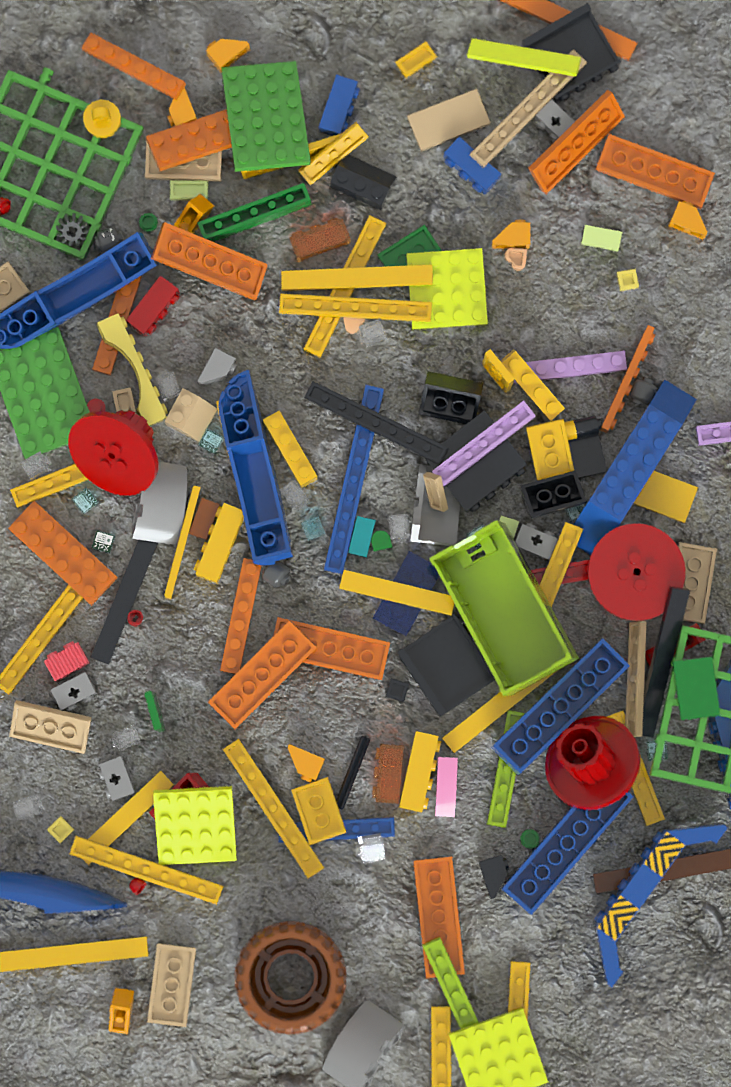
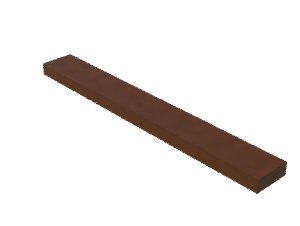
[592,848,731,894]

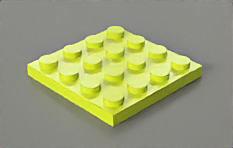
[406,248,488,330]
[153,786,237,865]
[448,1007,548,1087]

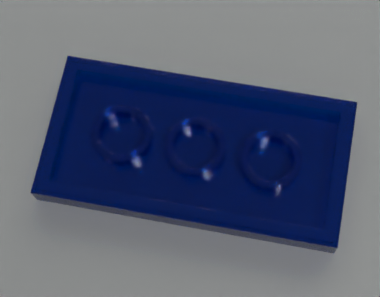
[372,551,440,637]

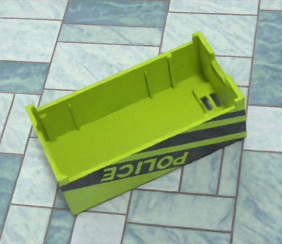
[429,520,579,696]

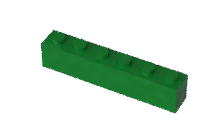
[197,183,311,242]

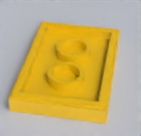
[482,349,514,393]
[526,419,574,481]
[633,471,698,523]
[291,777,347,845]

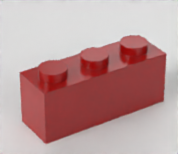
[126,276,180,338]

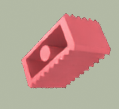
[44,641,90,682]

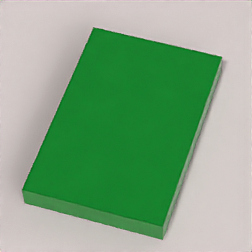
[377,224,442,287]
[672,657,720,720]
[144,691,166,733]

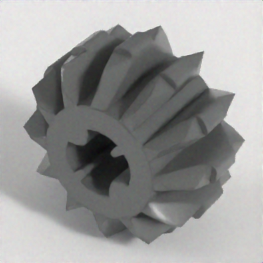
[56,213,88,246]

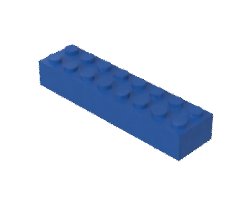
[491,638,630,775]
[501,792,634,915]

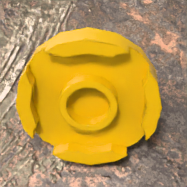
[83,100,121,138]

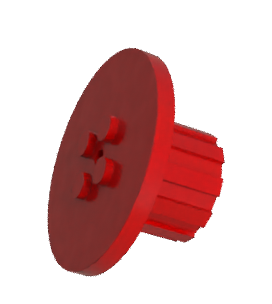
[68,410,159,496]
[588,524,686,621]
[545,716,641,810]

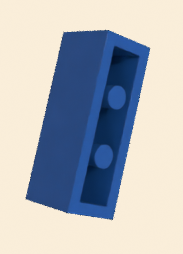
[319,75,360,136]
[443,137,501,195]

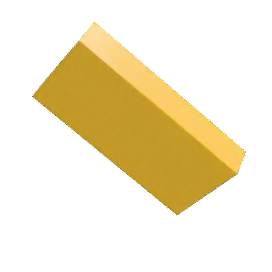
[395,41,437,78]

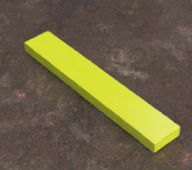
[467,38,581,77]

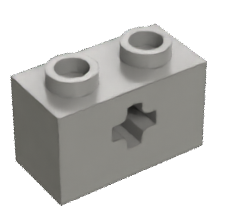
[535,100,575,142]
[515,523,558,562]
[51,672,98,712]
[98,756,136,801]

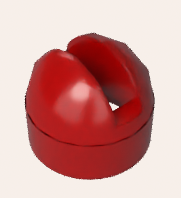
[127,610,143,627]
[129,878,146,895]

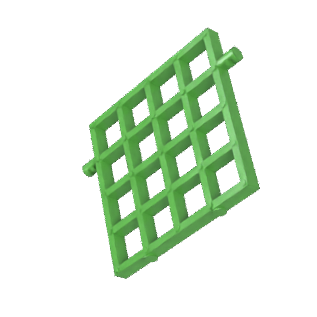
[0,67,144,262]
[649,626,731,794]

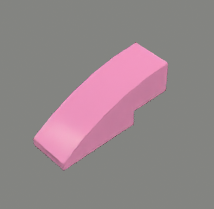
[435,757,458,817]

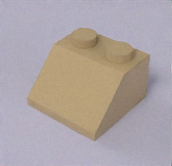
[165,388,218,443]

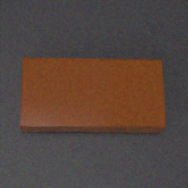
[189,498,220,541]

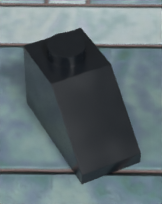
[478,855,509,900]

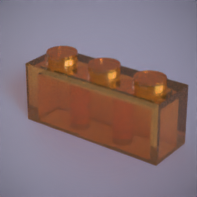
[289,218,350,263]
[372,744,404,804]

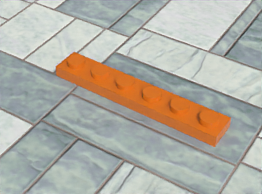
[81,33,186,100]
[92,276,142,376]
[600,325,656,433]
[220,558,262,674]

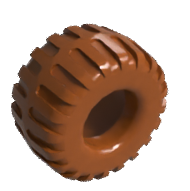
[234,921,347,1035]

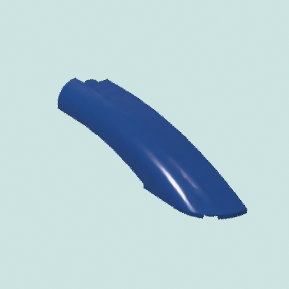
[0,232,159,349]
[219,370,293,565]
[0,871,127,914]

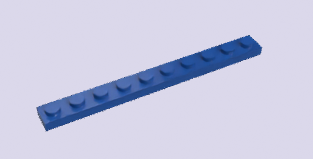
[324,385,384,575]

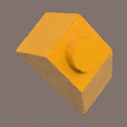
[206,39,250,72]
[167,87,197,127]
[174,194,214,233]
[669,201,707,240]
[491,219,530,249]
[287,744,325,783]
[109,988,134,1034]

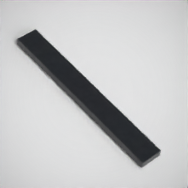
[304,381,449,465]
[91,540,158,665]
[642,586,690,737]

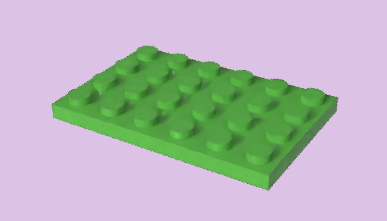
[221,61,311,172]
[0,327,90,460]

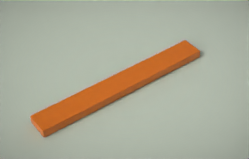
[500,0,637,61]

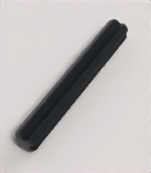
[336,736,370,810]

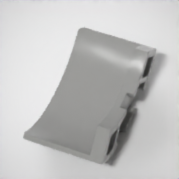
[131,461,187,545]
[410,464,460,546]
[323,1000,405,1087]

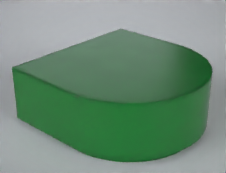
[371,530,392,552]

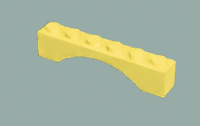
[96,314,168,426]

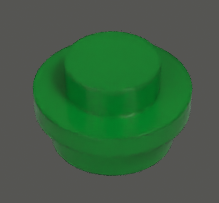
[139,213,158,232]
[520,829,540,849]

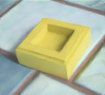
[616,269,639,291]
[47,816,74,844]

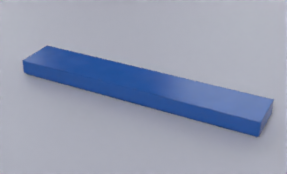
[278,817,395,843]

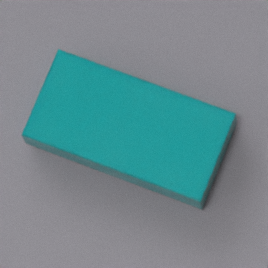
[348,516,376,558]

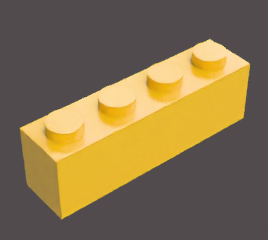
[500,349,565,421]
[263,411,318,488]
[194,503,244,584]
[399,731,441,813]

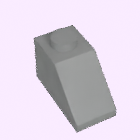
[197,348,237,386]

